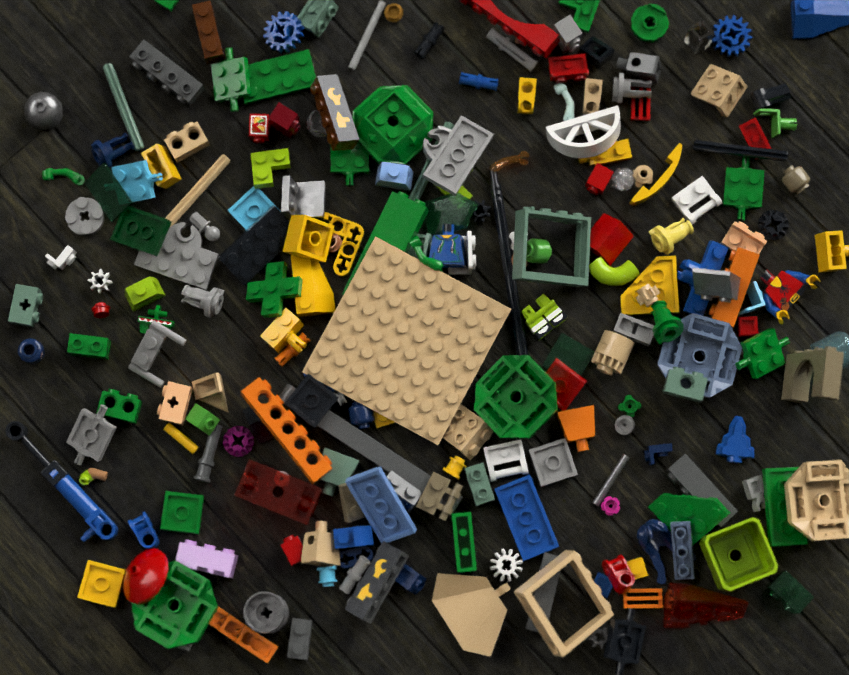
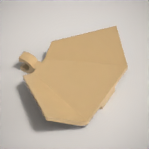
[432,573,511,657]

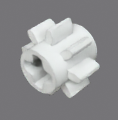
[88,269,113,294]

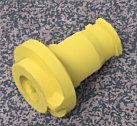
[648,218,694,255]

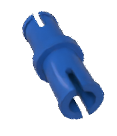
[459,72,499,91]

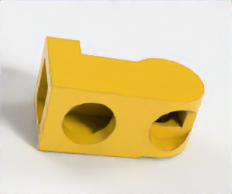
[518,77,537,114]

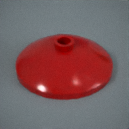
[123,548,168,604]

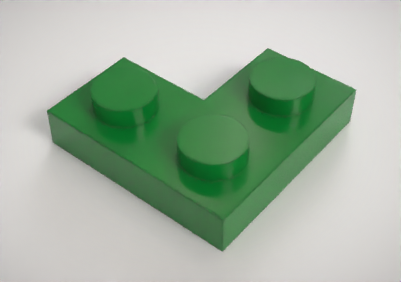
[559,0,600,33]

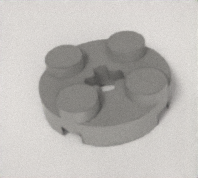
[65,197,104,236]

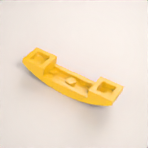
[629,143,682,206]

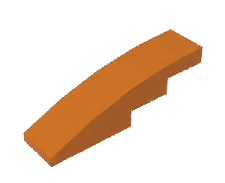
[209,606,278,663]

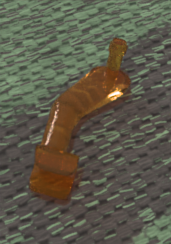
[489,151,529,171]

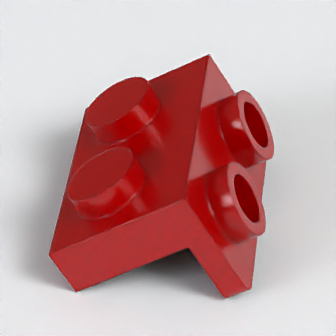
[548,53,589,83]

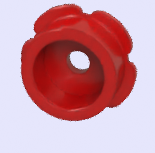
[91,302,110,318]

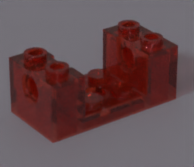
[234,459,323,526]

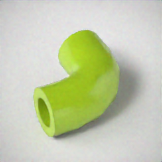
[589,257,640,286]

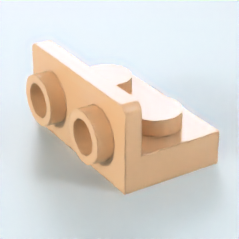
[720,221,767,254]

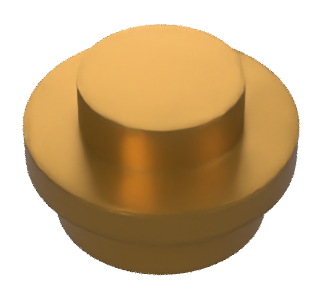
[384,3,403,22]

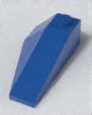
[791,0,849,39]

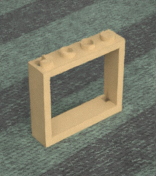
[514,550,614,657]

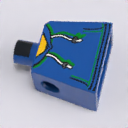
[429,224,468,268]

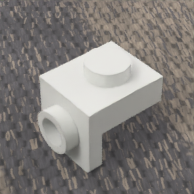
[45,245,77,271]

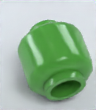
[526,238,552,264]

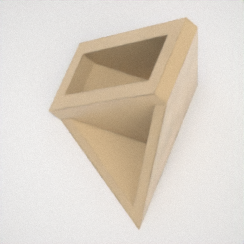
[192,373,229,413]

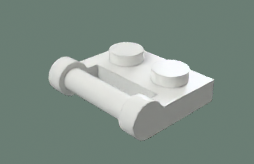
[671,176,723,225]
[483,439,529,482]

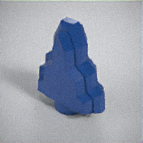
[716,416,754,463]

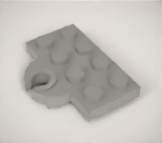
[422,115,494,196]
[134,222,219,290]

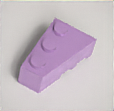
[176,539,238,578]

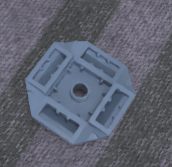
[657,313,742,398]

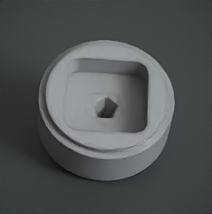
[615,415,635,435]

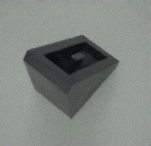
[579,36,614,70]
[242,401,274,444]

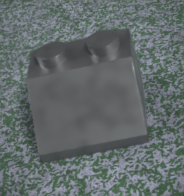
[692,268,741,303]

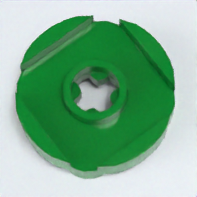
[631,4,669,43]

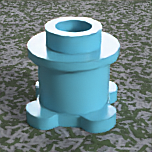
[317,566,338,587]

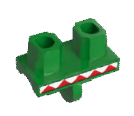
[138,305,175,334]

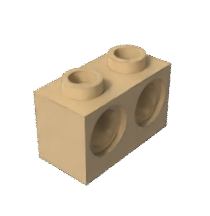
[164,122,210,163]

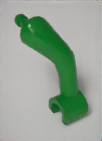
[42,168,85,185]
[409,236,443,272]

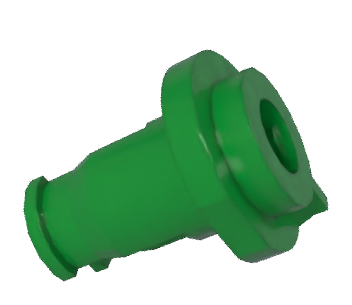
[650,301,684,344]

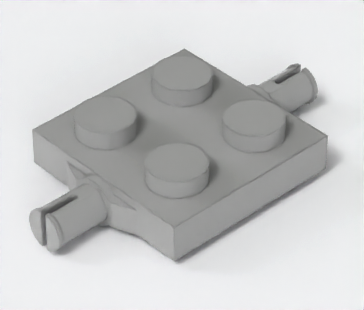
[66,405,117,465]

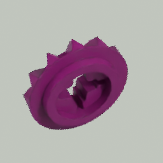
[223,426,254,457]

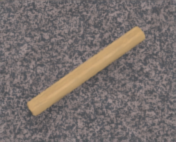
[165,154,230,227]

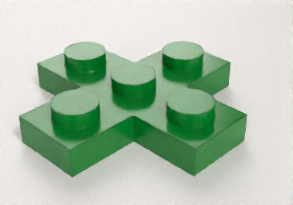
[246,261,303,318]

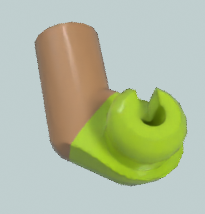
[79,468,108,486]

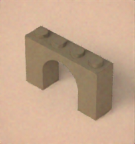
[781,346,844,403]

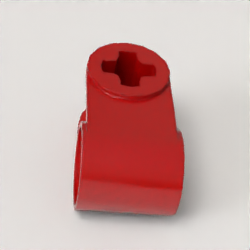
[602,554,635,595]

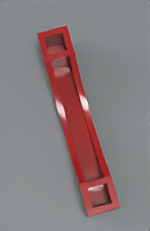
[460,0,560,58]

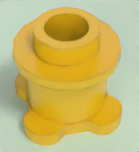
[443,455,467,480]

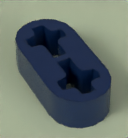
[339,546,373,568]

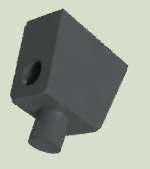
[616,52,662,85]

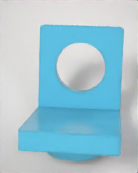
[738,281,766,316]

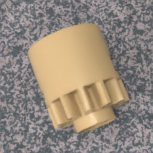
[591,330,635,376]

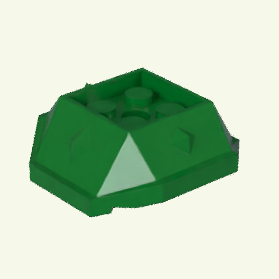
[352,85,433,165]
[474,355,558,438]
[131,560,218,649]

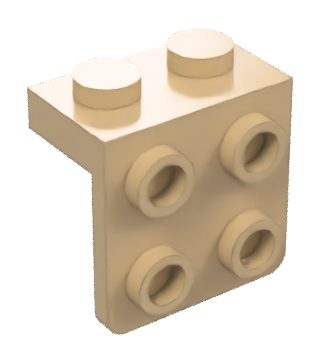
[442,404,494,460]

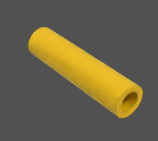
[163,422,199,454]

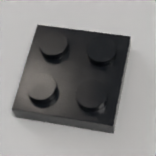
[284,373,339,428]

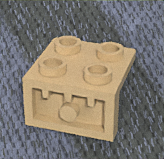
[691,64,747,118]

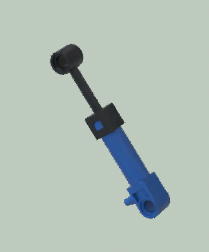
[5,421,118,542]

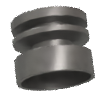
[244,592,289,634]

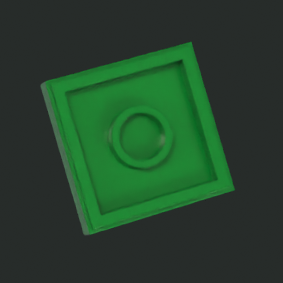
[160,491,204,534]

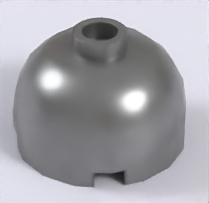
[24,92,63,130]

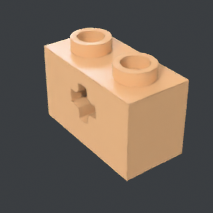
[157,381,193,426]

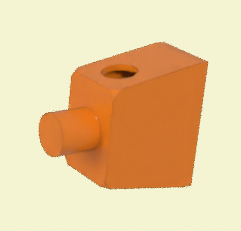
[556,405,595,452]

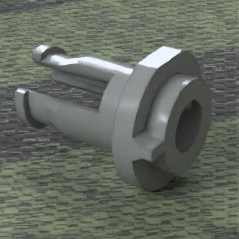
[612,73,652,103]
[181,285,225,318]

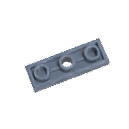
[670,521,695,580]

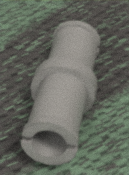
[339,556,371,594]

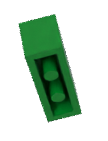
[451,512,477,573]

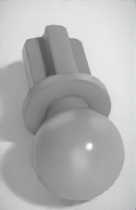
[189,212,220,241]

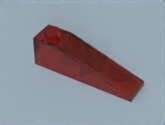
[663,583,749,628]

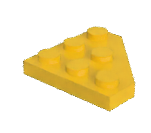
[620,256,679,315]

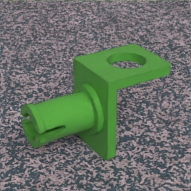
[753,108,797,138]

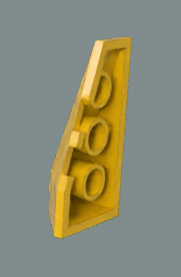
[291,255,335,317]

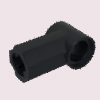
[750,83,791,110]

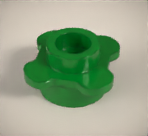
[618,395,641,417]

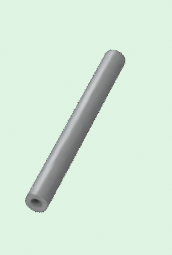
[348,0,386,71]

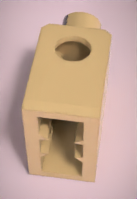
[301,521,340,567]

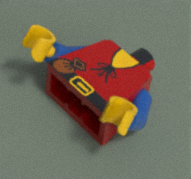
[760,270,821,324]

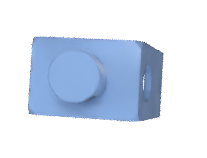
[375,162,414,191]

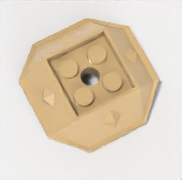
[784,460,849,541]

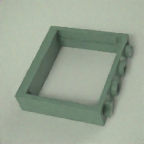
[512,207,591,287]

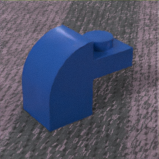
[333,526,374,549]

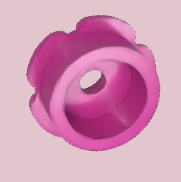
[601,496,620,516]

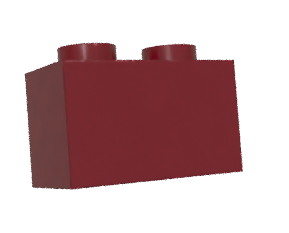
[268,102,301,138]

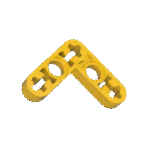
[323,212,364,277]

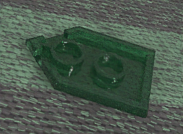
[424,192,479,236]

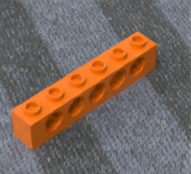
[240,377,332,485]

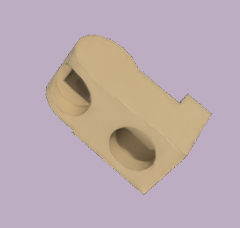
[583,78,603,114]

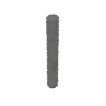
[592,454,629,507]

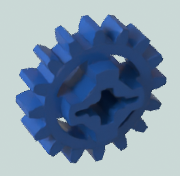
[263,11,304,53]
[710,15,752,57]

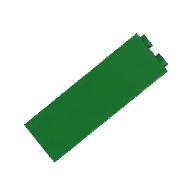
[342,191,429,295]

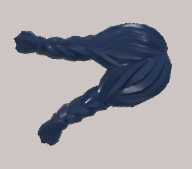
[637,519,696,585]

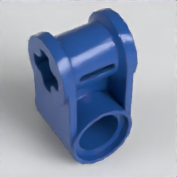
[128,511,159,549]

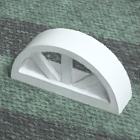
[546,105,621,158]

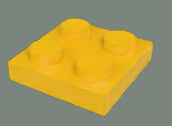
[77,560,126,608]

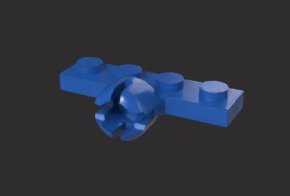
[677,240,728,316]

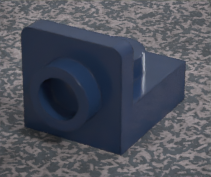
[644,443,673,466]
[395,564,427,595]

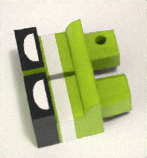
[521,294,568,341]

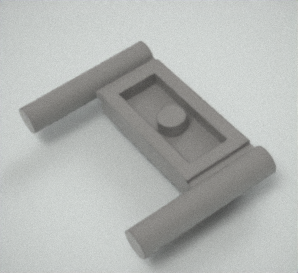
[128,320,187,388]

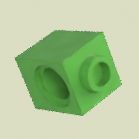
[185,404,220,436]

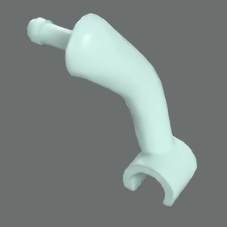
[554,83,575,121]

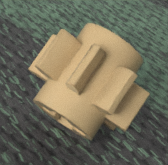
[636,284,660,307]

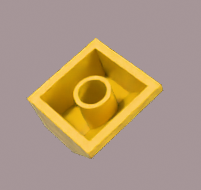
[283,215,334,263]

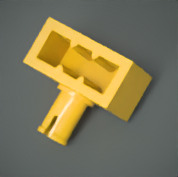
[141,144,182,189]
[815,231,849,272]
[260,308,307,354]

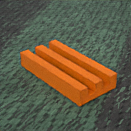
[623,588,663,609]

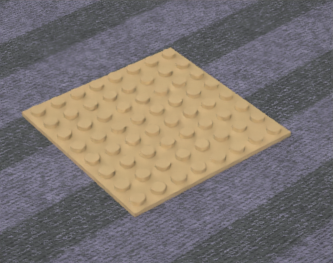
[302,236,511,445]

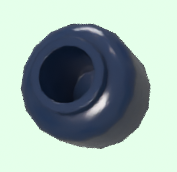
[18,338,45,364]
[348,402,375,430]

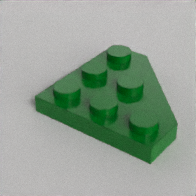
[648,493,730,546]

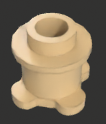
[631,165,653,188]

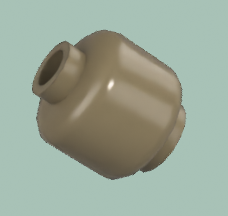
[782,165,810,194]

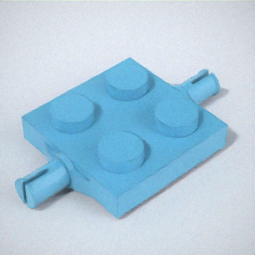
[105,160,163,205]

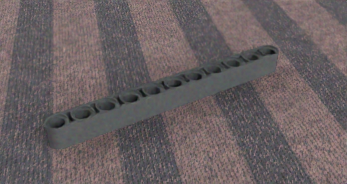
[279,383,463,514]

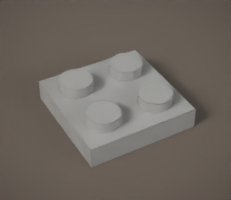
[529,438,578,487]

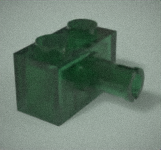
[767,570,814,614]

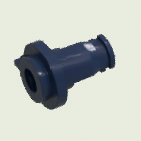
[91,132,134,169]

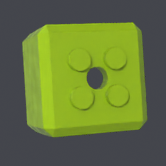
[699,517,778,592]

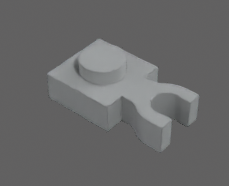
[742,475,765,512]

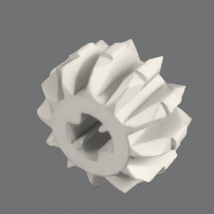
[490,549,523,582]

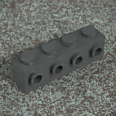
[130,39,204,106]

